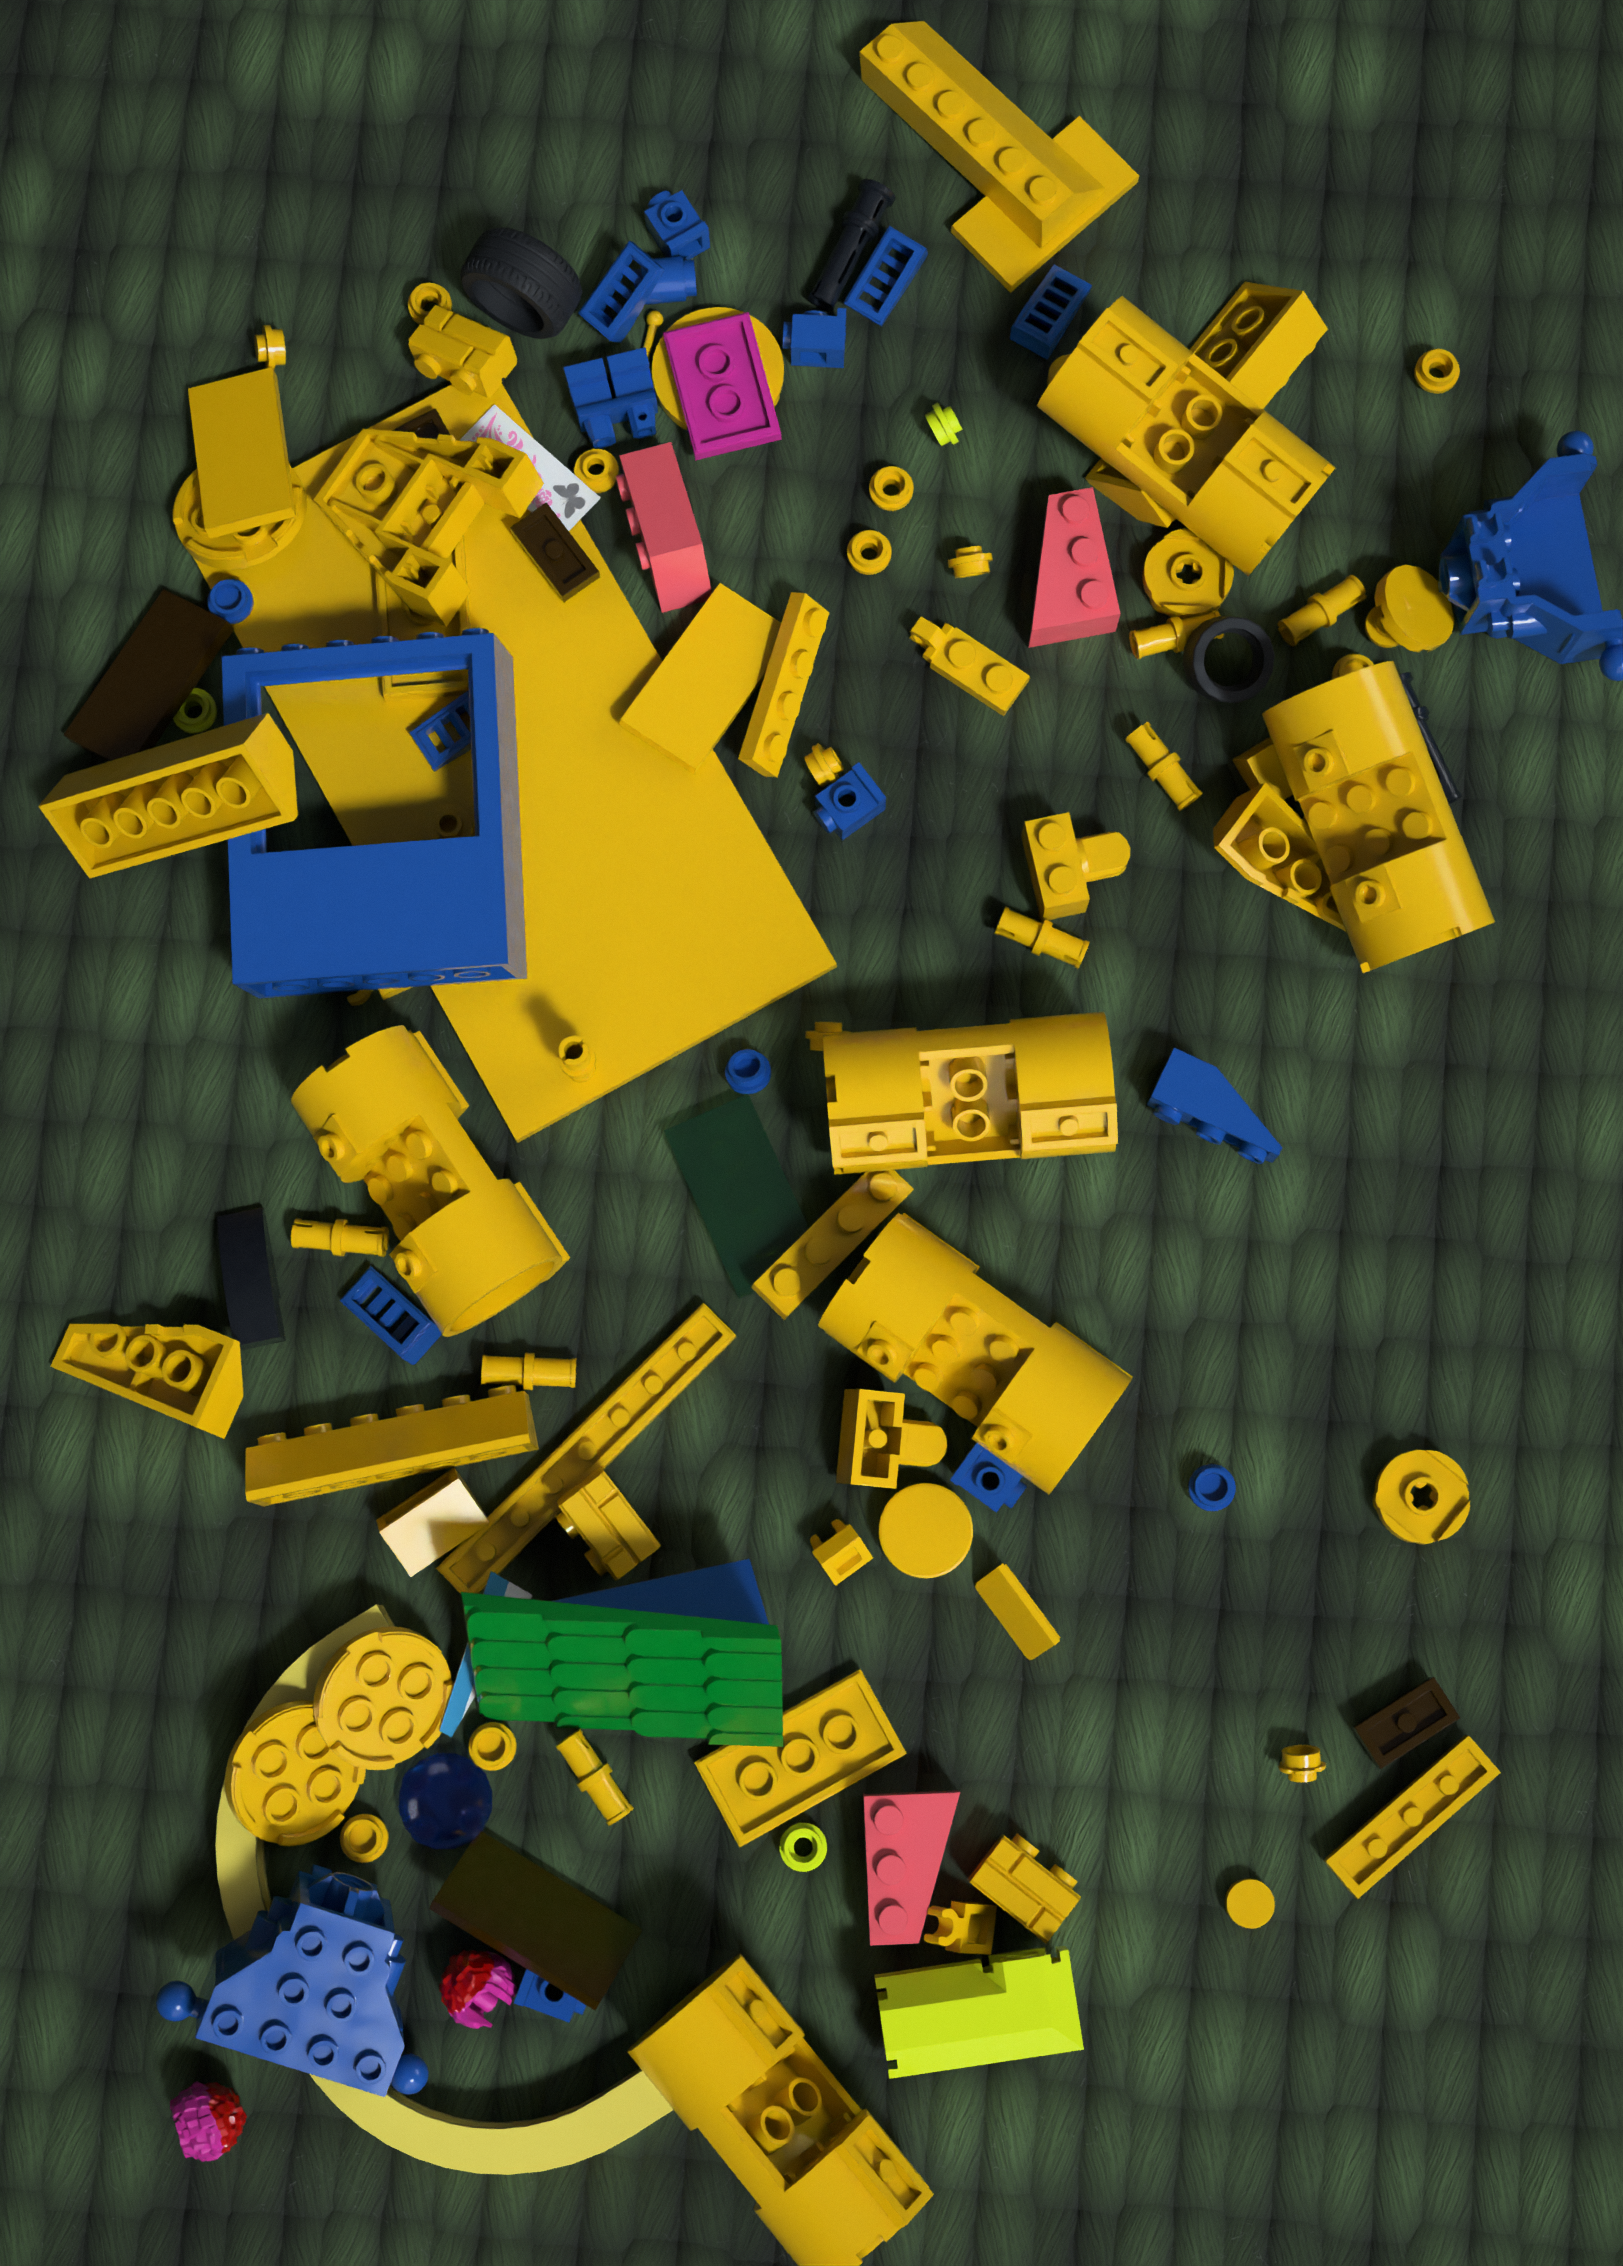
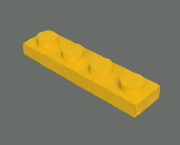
[738,592,830,778]
[751,1170,914,1320]
[1323,1735,1501,1899]

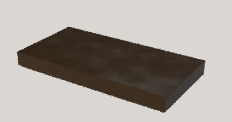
[63,589,234,762]
[429,1830,643,2011]

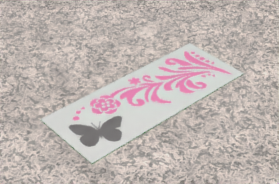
[459,404,601,531]

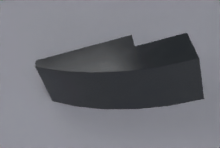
[217,1207,286,1351]

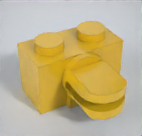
[1021,812,1130,922]
[836,1389,947,1489]

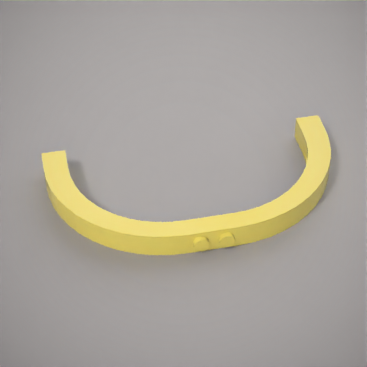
[215,1604,673,2175]

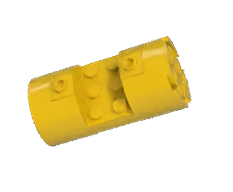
[1037,296,1336,576]
[1262,661,1495,973]
[823,1012,1118,1175]
[291,1025,570,1337]
[818,1213,1133,1495]
[627,1953,934,2266]

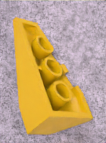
[1213,782,1346,931]
[50,1324,244,1439]

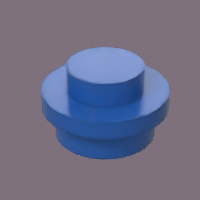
[208,579,254,624]
[725,1049,771,1094]
[1188,1464,1236,1512]

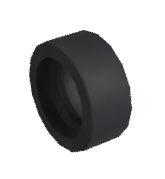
[1183,616,1275,703]

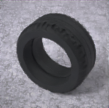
[460,227,582,339]

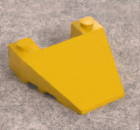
[314,429,544,627]

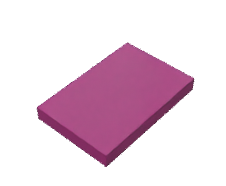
[663,312,782,461]

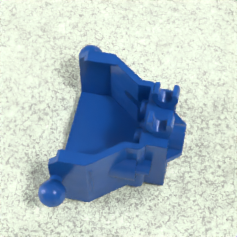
[1438,430,1623,681]
[156,1864,429,2097]

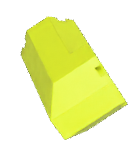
[874,1946,1084,2079]

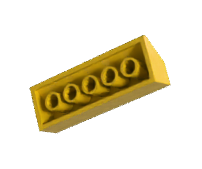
[859,21,1105,248]
[1085,282,1328,528]
[38,713,298,879]
[245,1385,539,1506]

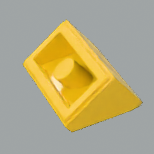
[975,1563,1061,1660]

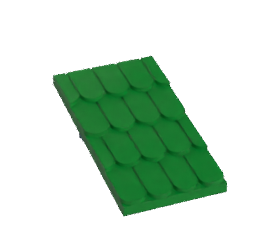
[461,1559,783,1747]

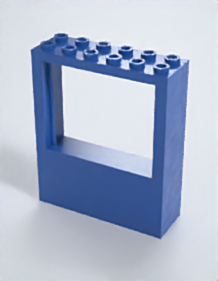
[222,628,527,998]

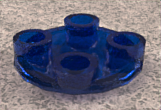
[399,1753,493,1849]

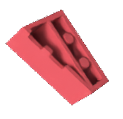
[615,442,712,613]
[1028,487,1121,648]
[863,1790,960,1946]

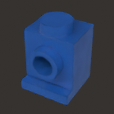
[644,190,710,260]
[783,308,846,368]
[813,762,886,841]
[950,1443,1027,1513]
[514,1969,587,2023]

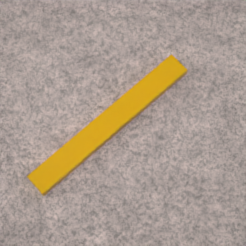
[436,1303,737,1594]

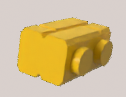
[408,305,517,398]
[556,1467,661,1581]
[968,1833,1081,1943]

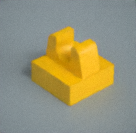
[810,1519,873,1586]

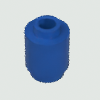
[633,256,697,305]

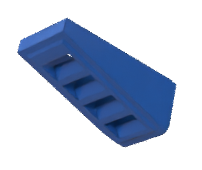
[844,226,928,327]
[578,241,665,343]
[1010,264,1092,360]
[410,690,471,772]
[340,1266,442,1365]

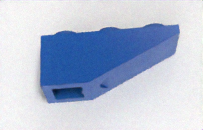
[1147,1048,1282,1164]

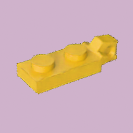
[910,617,1030,716]

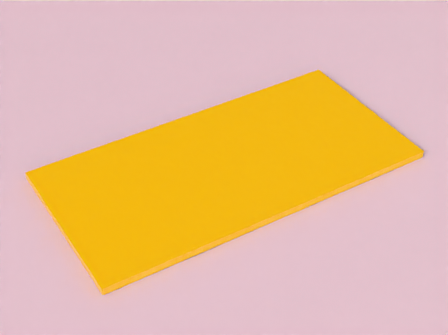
[193,384,837,1143]

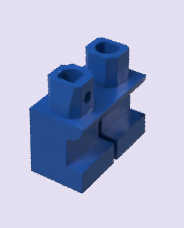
[563,347,658,449]

